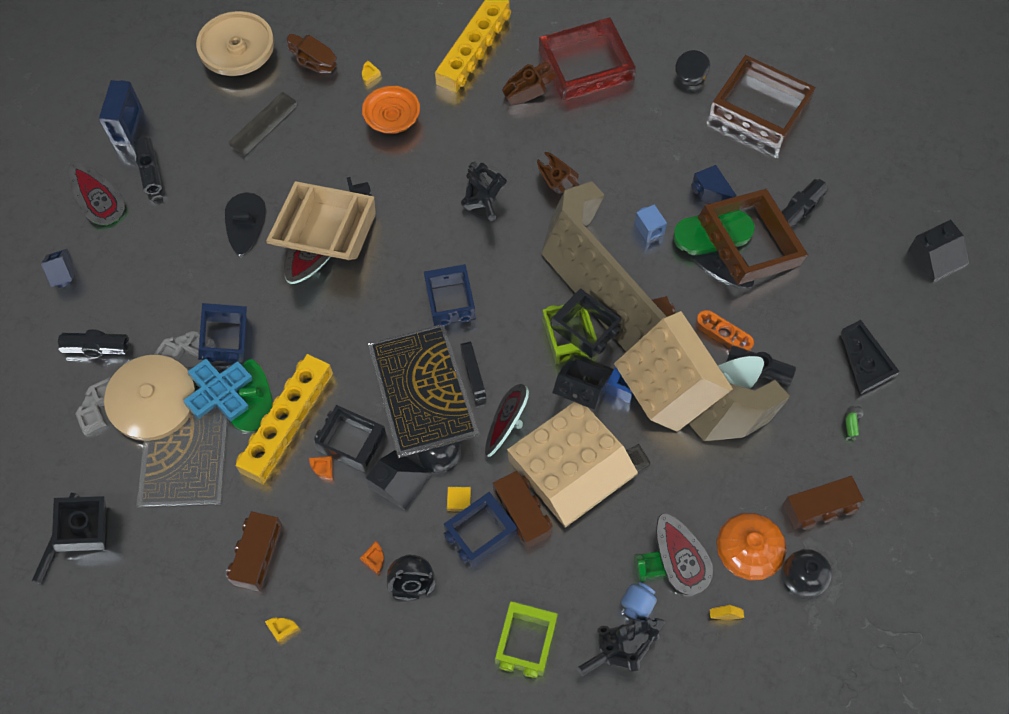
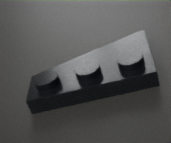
[841,320,900,394]

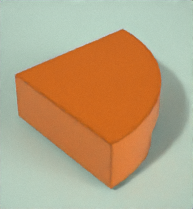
[309,456,333,480]
[360,541,384,575]

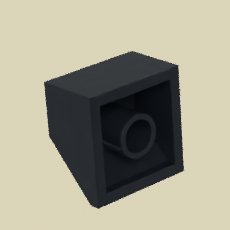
[909,220,969,281]

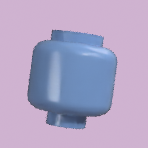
[621,582,657,620]

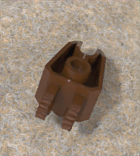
[287,34,337,73]
[502,61,557,105]
[537,152,580,194]

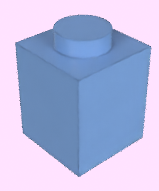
[634,204,667,242]

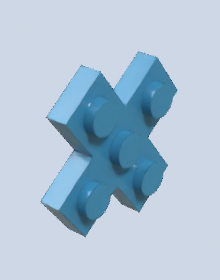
[183,359,252,422]

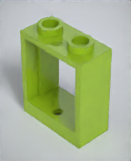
[542,305,598,364]
[495,601,558,678]

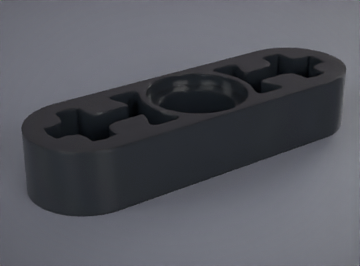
[460,341,486,402]

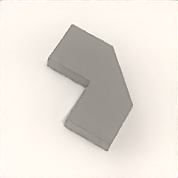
[154,331,214,361]
[75,377,111,435]

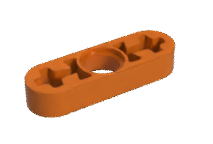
[696,310,754,351]

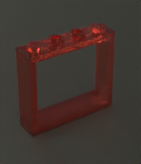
[539,18,636,101]

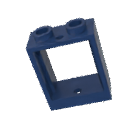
[99,80,142,145]
[424,264,476,326]
[198,303,247,364]
[443,491,518,567]

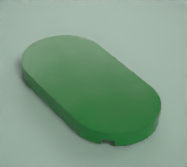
[673,210,755,255]

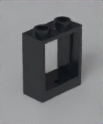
[551,288,622,359]
[552,353,614,410]
[314,405,387,473]

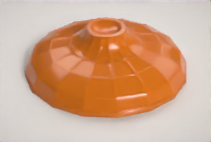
[362,86,420,134]
[716,513,787,580]

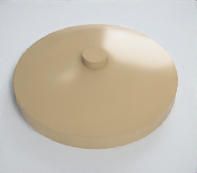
[196,11,274,76]
[104,355,196,441]

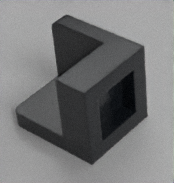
[347,177,372,196]

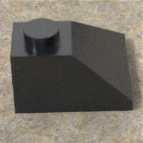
[366,450,432,511]

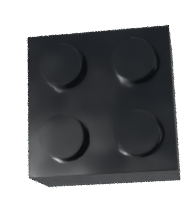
[52,496,106,552]

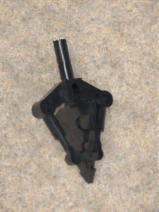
[461,161,507,221]
[577,618,665,676]

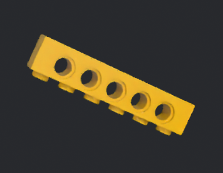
[435,0,511,93]
[235,354,333,485]

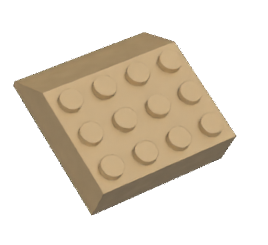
[266,181,376,260]
[614,311,733,431]
[507,402,638,528]

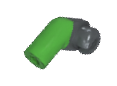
[846,406,863,436]

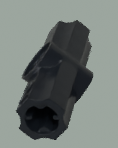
[134,136,162,195]
[782,179,828,228]
[58,329,129,357]
[726,345,796,386]

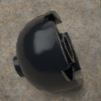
[416,436,462,473]
[781,549,832,599]
[387,554,435,600]

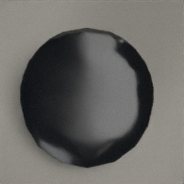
[675,50,710,86]

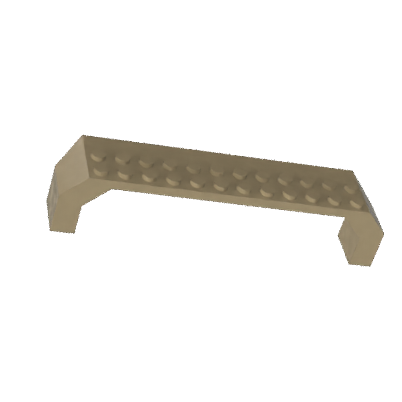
[541,181,790,441]

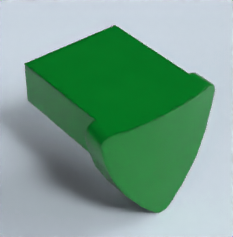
[634,552,667,583]

